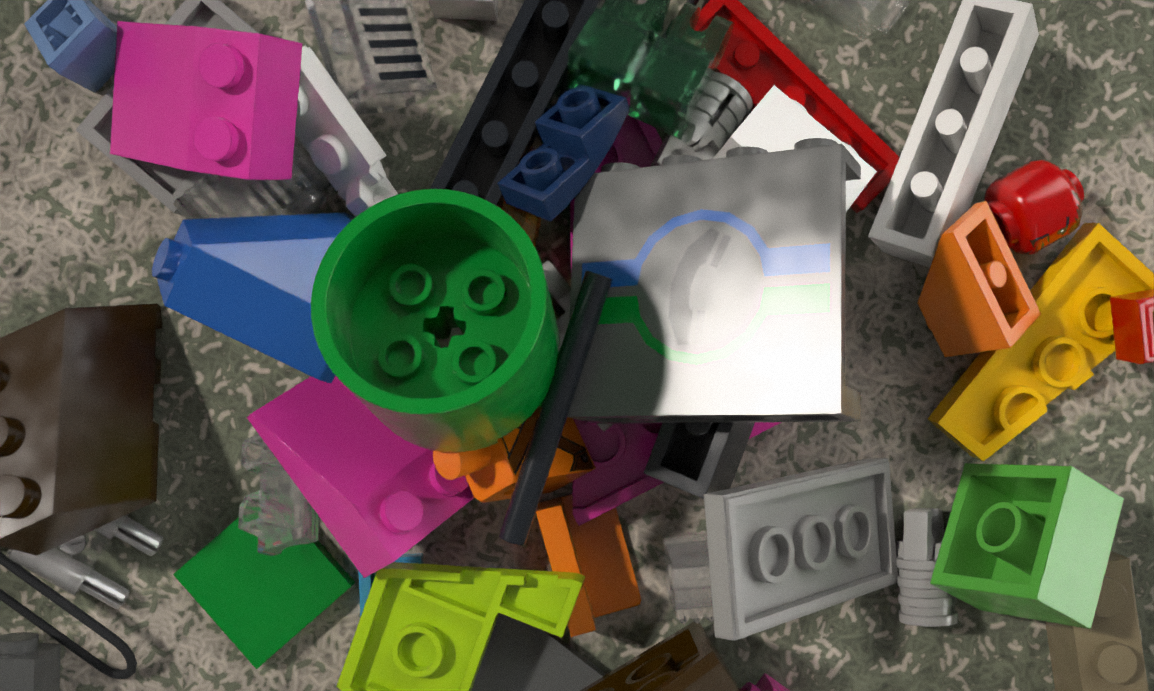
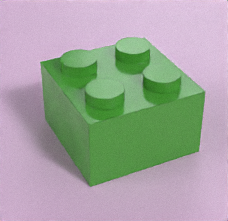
[930,463,1124,629]

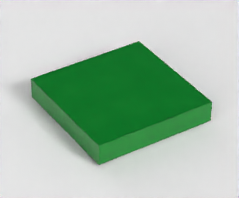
[173,489,355,669]

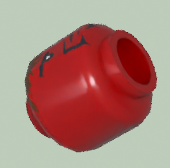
[984,160,1084,255]

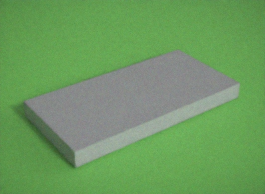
[704,458,898,641]

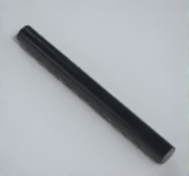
[499,270,613,546]

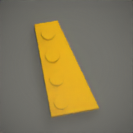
[927,223,1154,462]

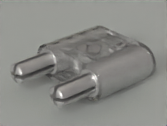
[6,513,163,609]

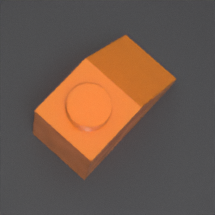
[917,201,1041,357]

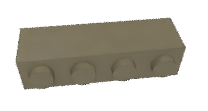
[1045,551,1149,691]

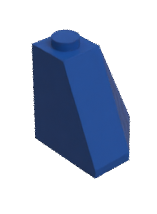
[152,212,355,384]

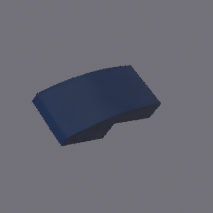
[497,84,630,222]

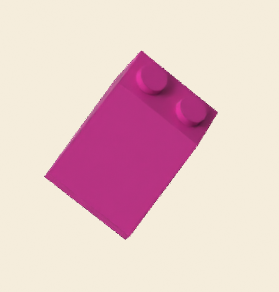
[110,21,303,180]
[247,375,474,578]

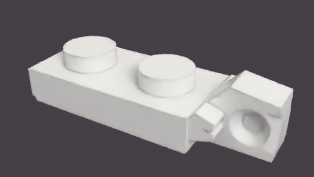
[295,45,398,217]

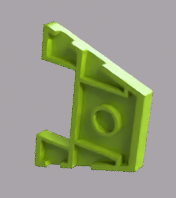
[336,562,586,691]

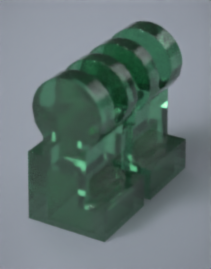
[568,0,734,140]

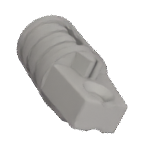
[651,72,753,166]
[896,508,958,627]

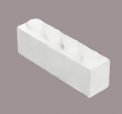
[868,0,1039,268]

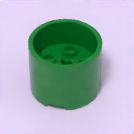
[311,189,561,452]

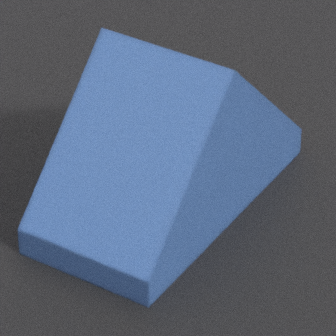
[24,0,117,93]

